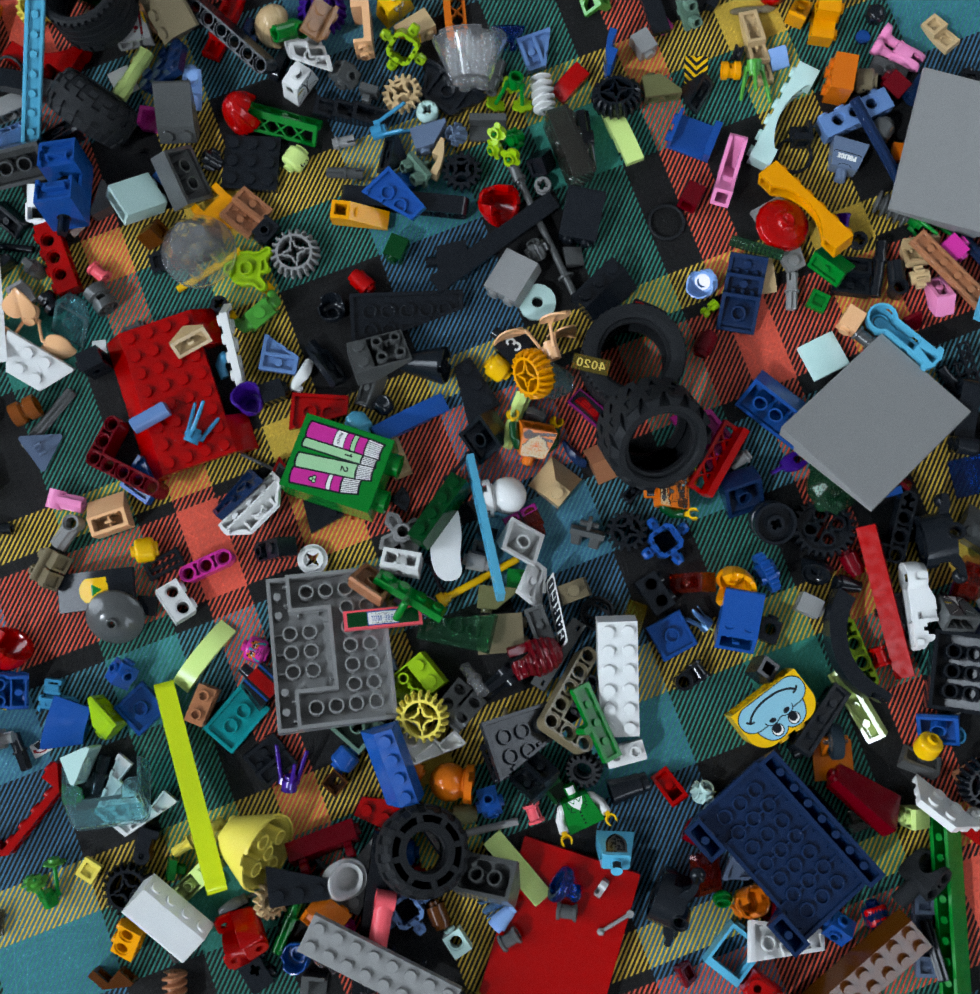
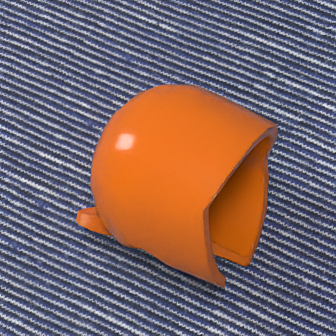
[730,884,771,920]

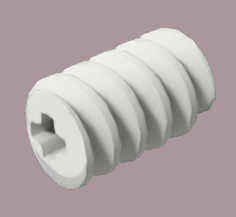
[529,72,557,116]

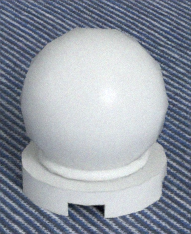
[481,477,527,518]

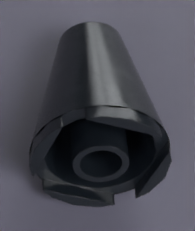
[400,346,451,384]

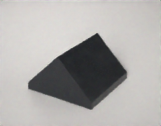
[41,120,86,144]

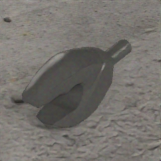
[218,889,259,915]

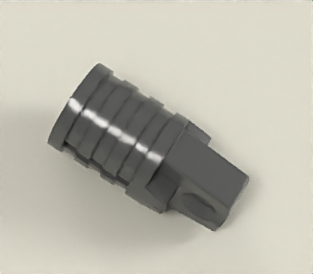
[21,257,47,280]

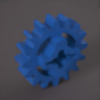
[752,552,781,593]

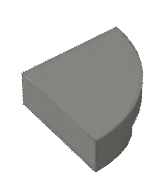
[593,878,610,899]

